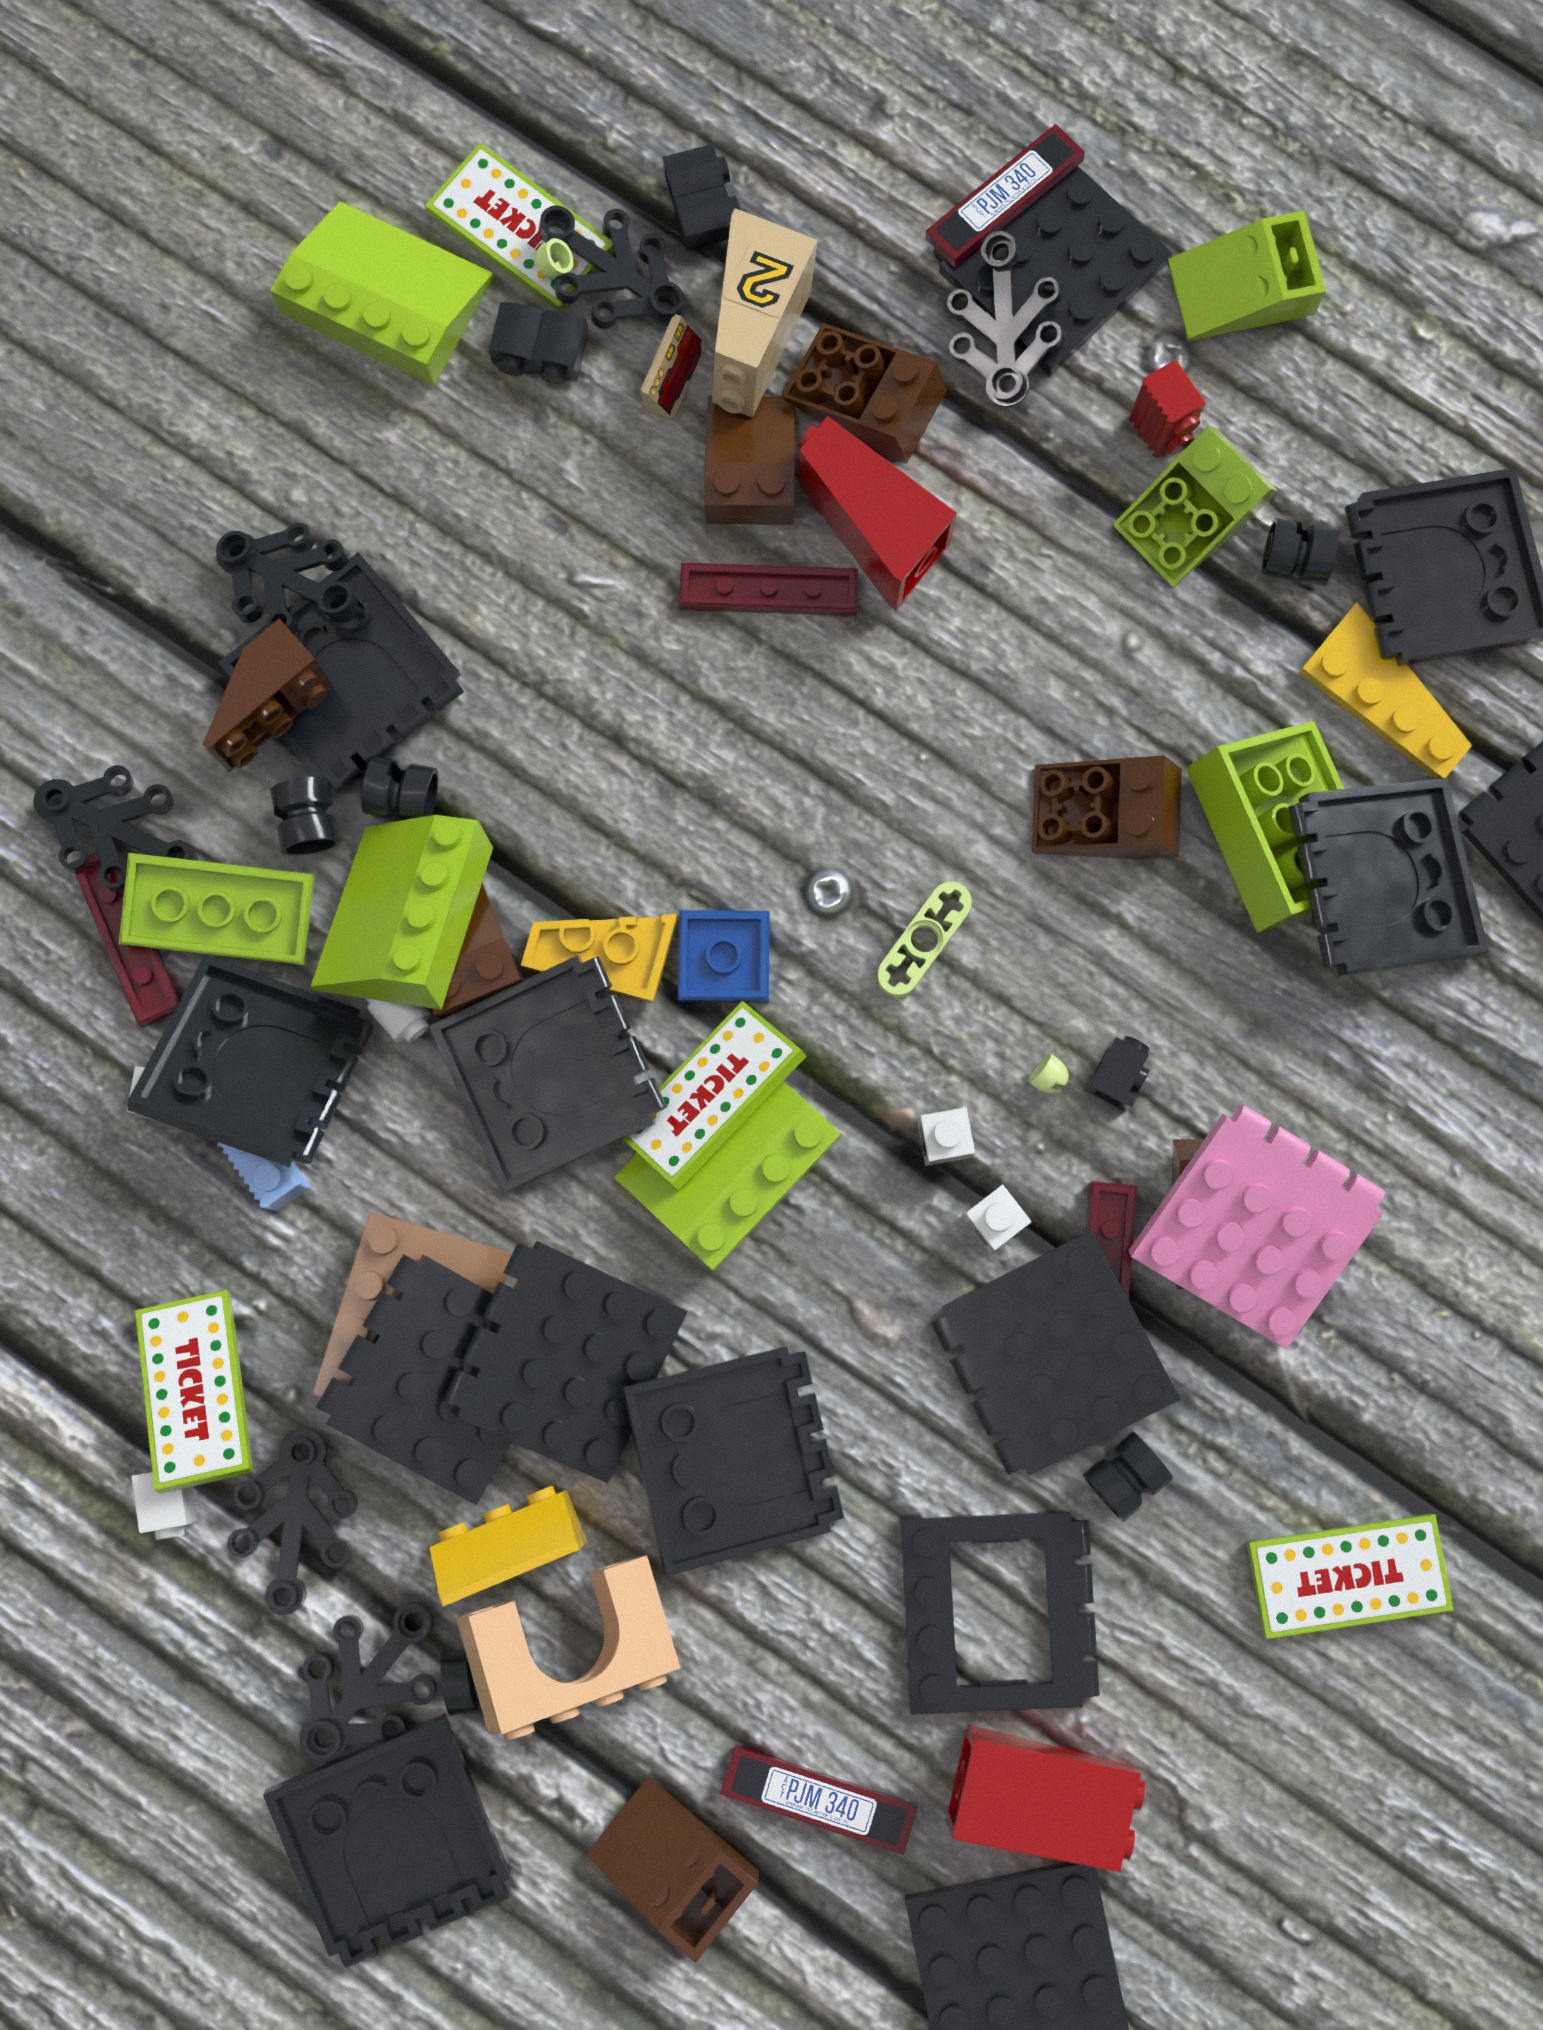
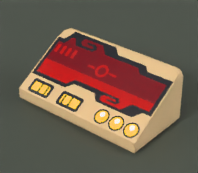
[641,314,705,420]

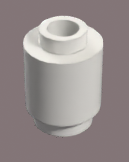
[365,998,431,1043]

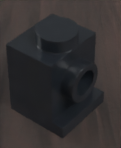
[1084,1036,1150,1112]

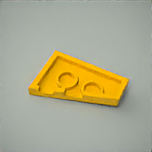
[521,914,678,1004]

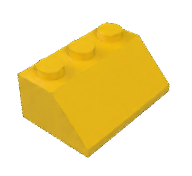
[429,1485,587,1606]

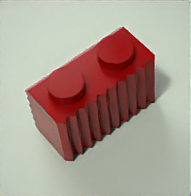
[1129,360,1206,457]

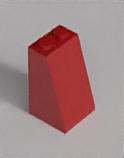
[797,416,957,611]
[945,1724,1145,1872]

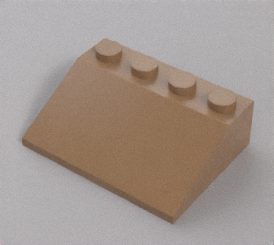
[313,1211,512,1397]

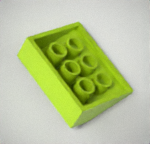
[270,201,494,387]
[1185,721,1344,933]
[311,815,493,1010]
[614,1082,841,1272]

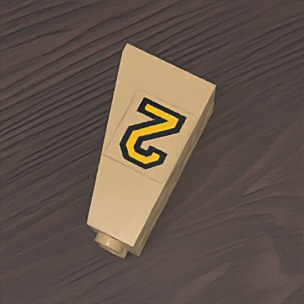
[712,208,818,418]

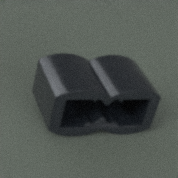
[662,144,740,250]
[488,302,589,385]

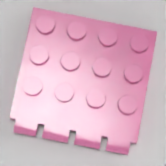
[1128,1104,1385,1349]

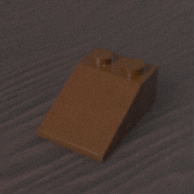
[704,395,795,525]
[432,882,523,1020]

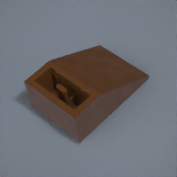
[782,323,947,464]
[203,619,333,773]
[1032,755,1182,859]
[586,1776,759,1963]

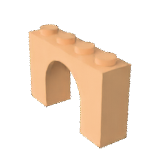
[456,1555,680,1740]

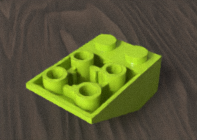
[1167,210,1326,342]
[1113,426,1278,587]

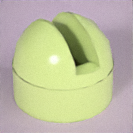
[534,238,573,279]
[1028,1053,1069,1094]

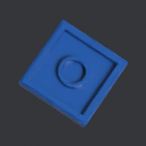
[678,910,770,1003]

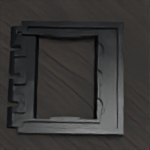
[900,1511,1100,1715]

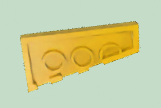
[1299,602,1472,779]

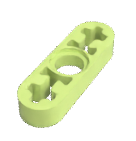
[877,882,972,998]

